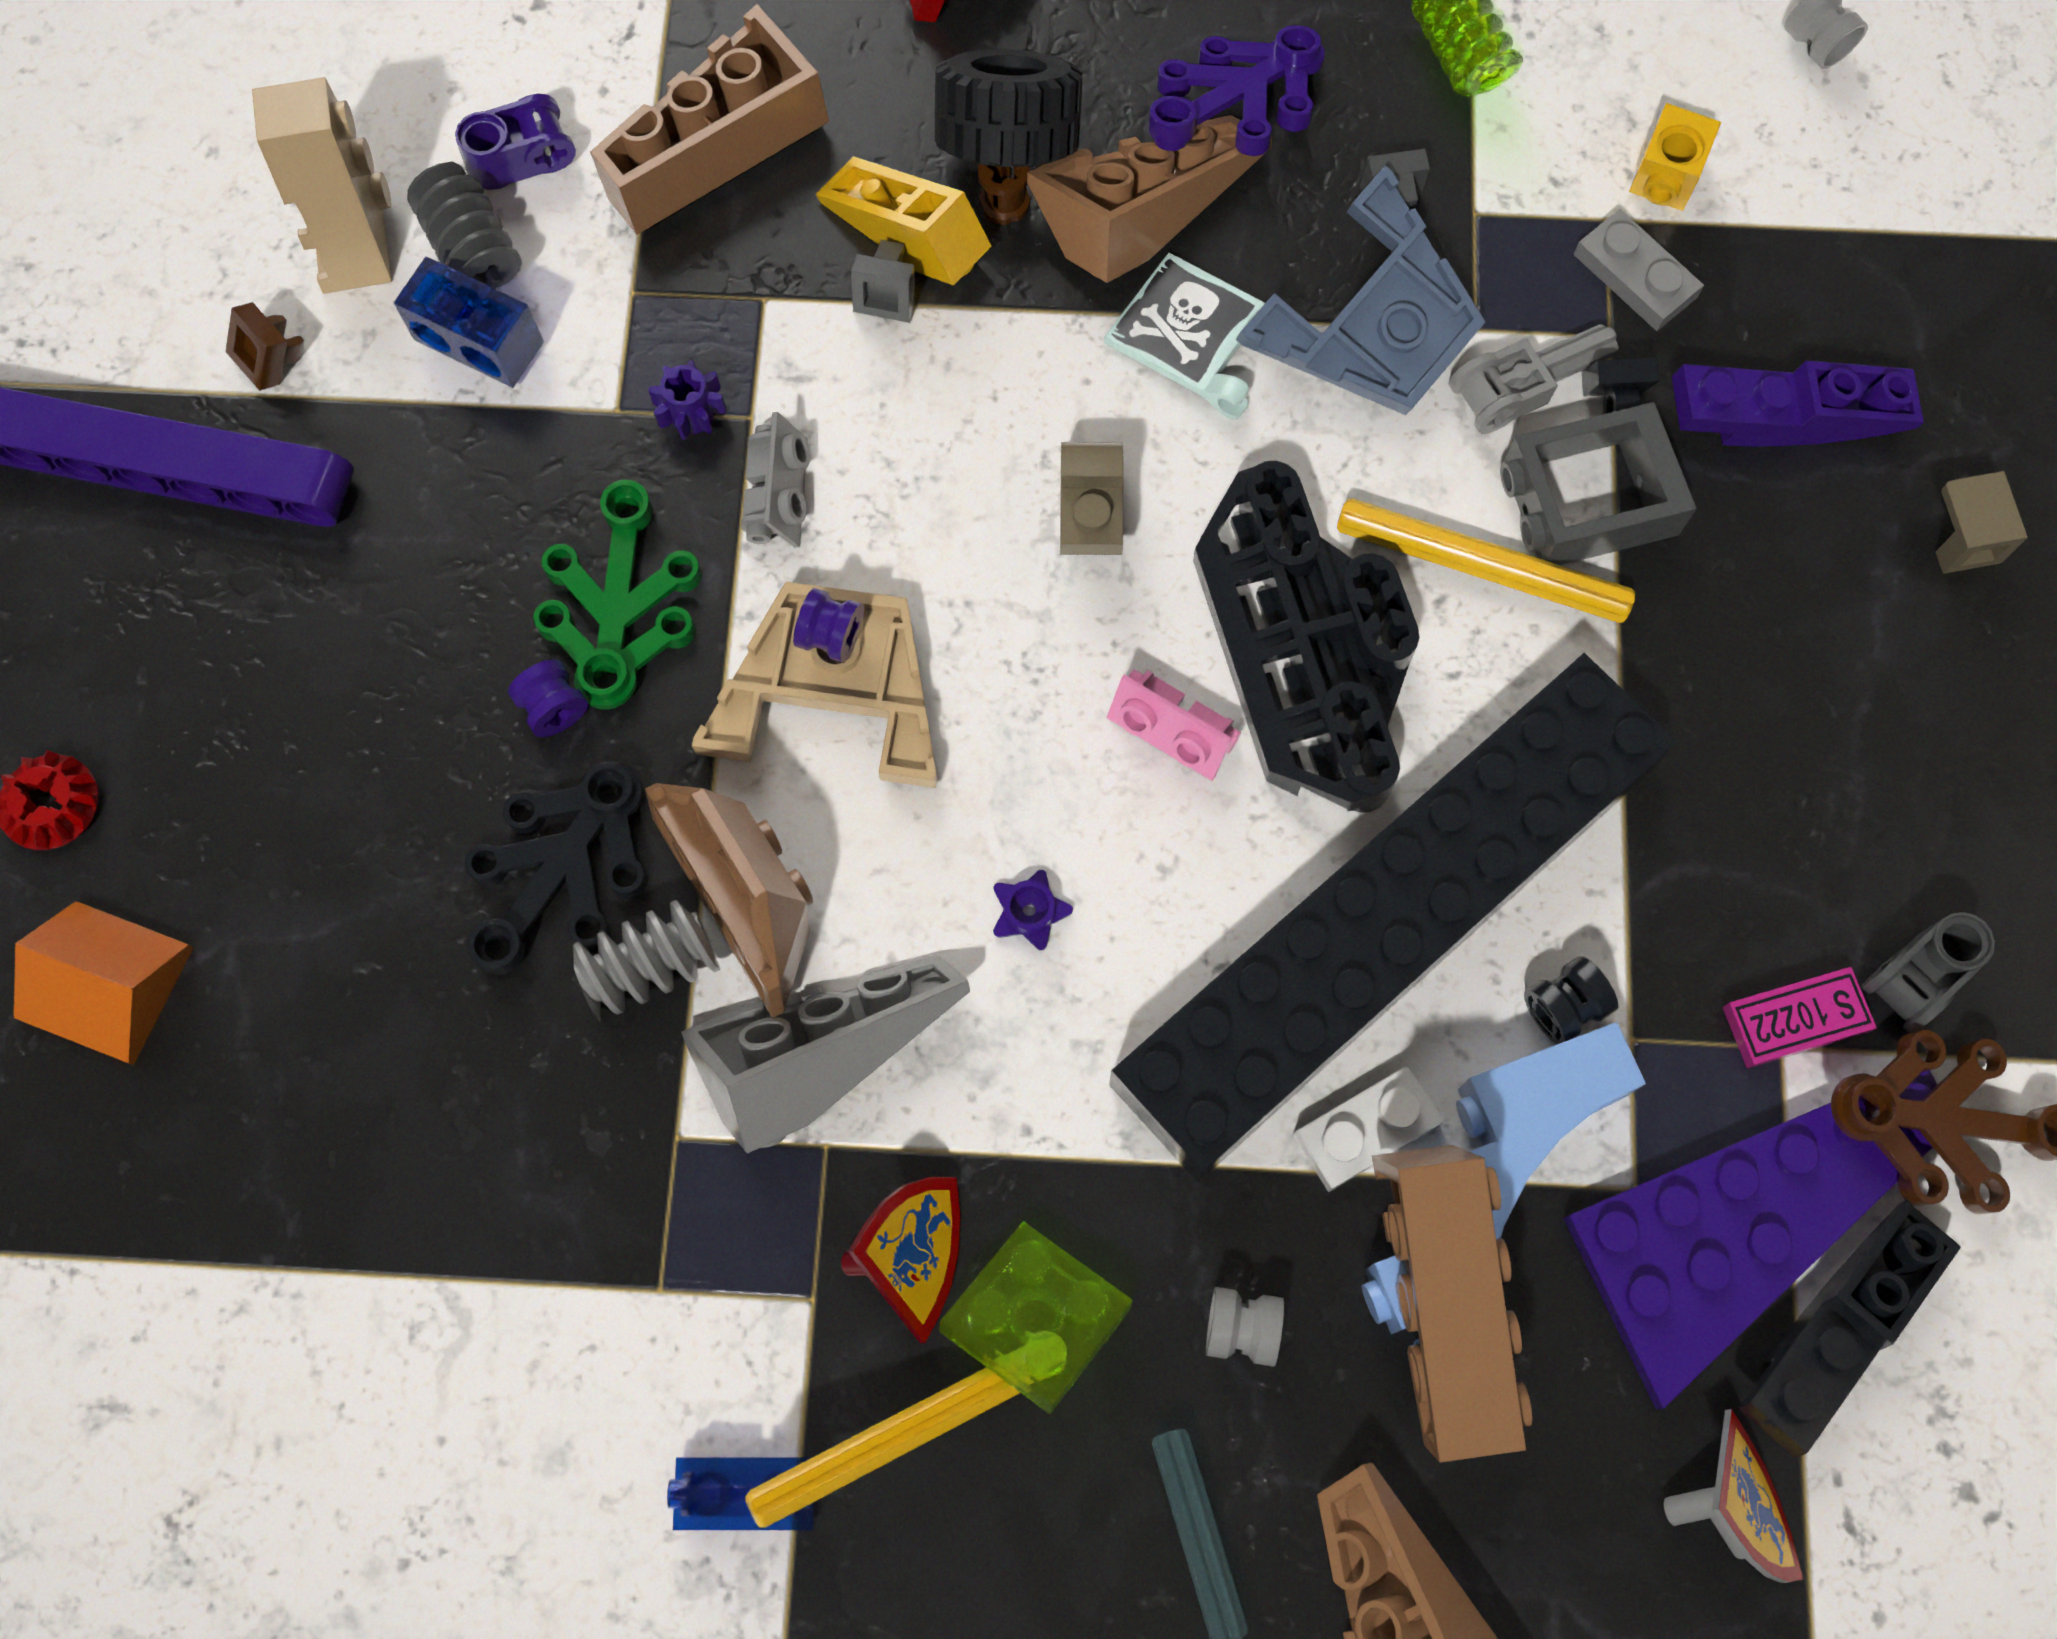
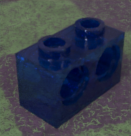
[393,256,544,388]

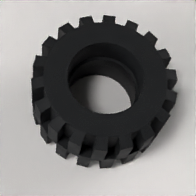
[934,49,1082,167]

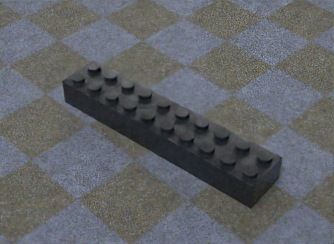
[1109,652,1677,1183]

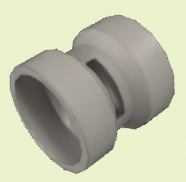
[1784,0,1868,69]
[1205,1287,1284,1367]

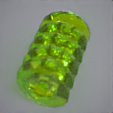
[1411,0,1523,96]

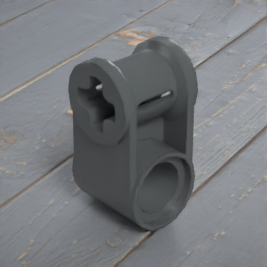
[1860,912,1995,1034]

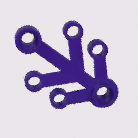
[1148,25,1325,156]

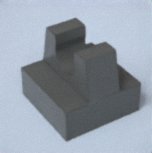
[1359,148,1430,208]
[851,240,915,323]

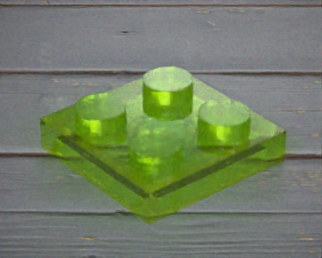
[939,1221,1133,1414]

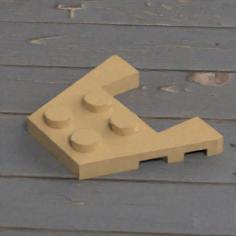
[692,582,937,788]

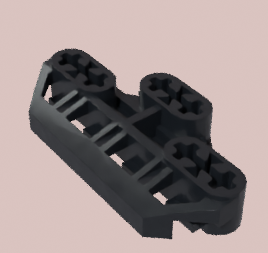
[1193,461,1420,813]

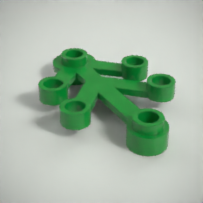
[533,480,702,709]

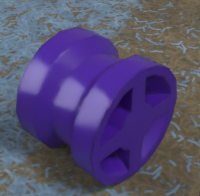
[793,588,864,663]
[508,659,588,737]

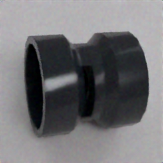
[1524,956,1619,1044]

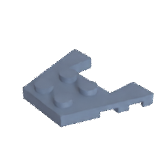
[1236,165,1485,415]

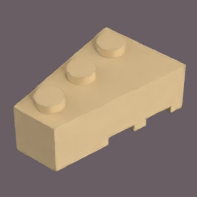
[252,77,392,294]

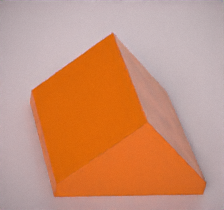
[14,901,194,1066]

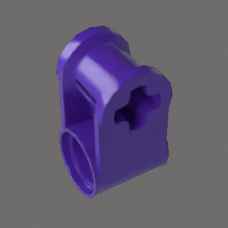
[455,93,576,190]

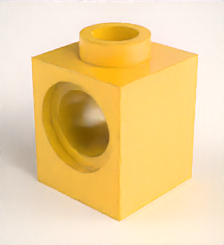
[1629,103,1721,211]

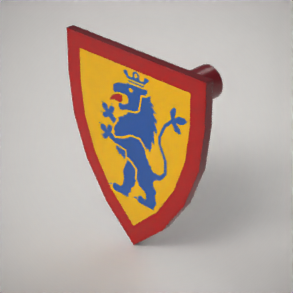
[841,1177,960,1344]

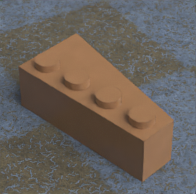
[590,4,829,235]
[1372,1145,1532,1462]

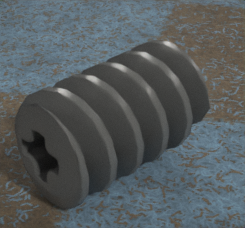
[407,161,522,293]

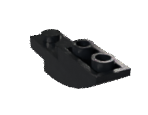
[1738,1200,1961,1458]

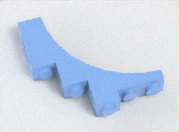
[1362,1022,1646,1345]

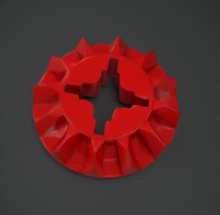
[0,750,99,850]

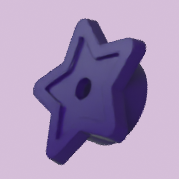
[993,870,1073,951]

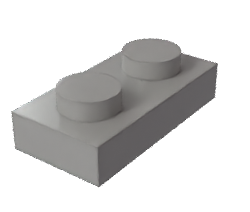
[1574,209,1704,331]

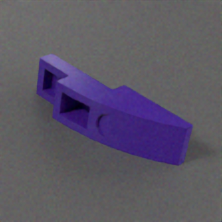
[1672,361,1924,447]

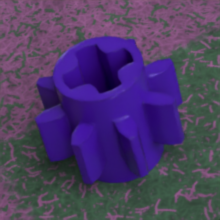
[648,360,726,440]

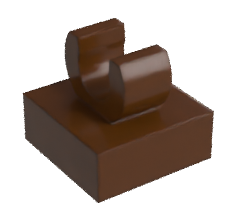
[225,302,304,391]

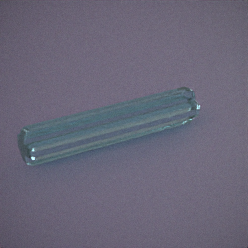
[1152,1429,1248,1639]

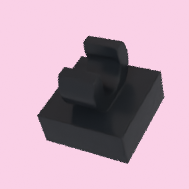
[1582,357,1660,414]

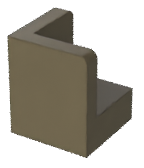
[1936,471,2028,574]

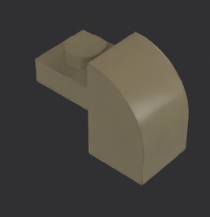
[1060,442,1124,555]

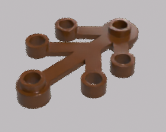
[1831,1030,2057,1214]

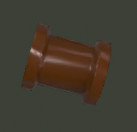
[978,164,1030,225]

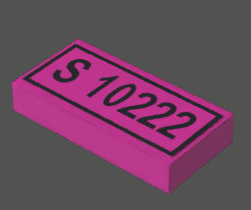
[1722,967,1877,1069]

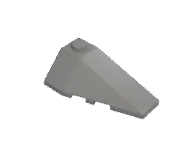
[681,956,970,1153]

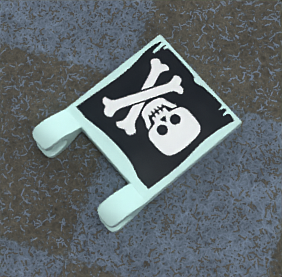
[1104,253,1265,420]

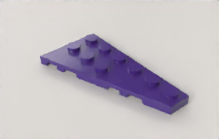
[1563,1070,1938,1410]

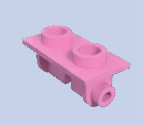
[1106,669,1241,781]

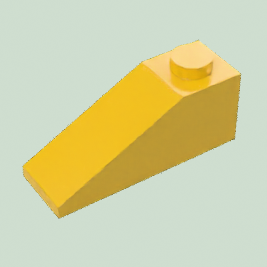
[816,156,991,286]

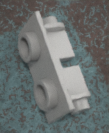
[741,412,810,548]

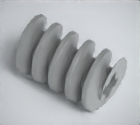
[573,900,720,1022]

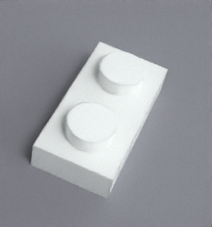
[1293,1065,1444,1192]

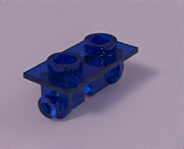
[667,1457,814,1530]

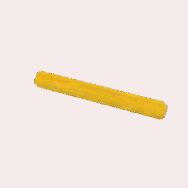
[1337,498,1635,623]
[745,1336,1066,1528]

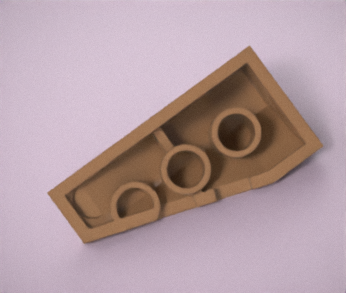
[1027,115,1273,283]
[1317,1463,1498,1639]

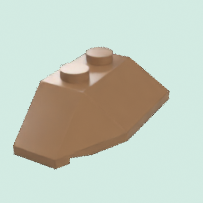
[645,783,813,1018]

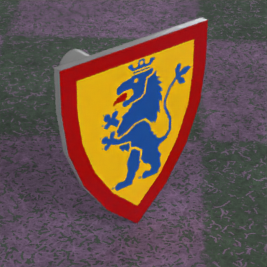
[1664,1409,1803,1583]

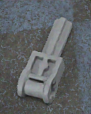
[1448,324,1619,434]

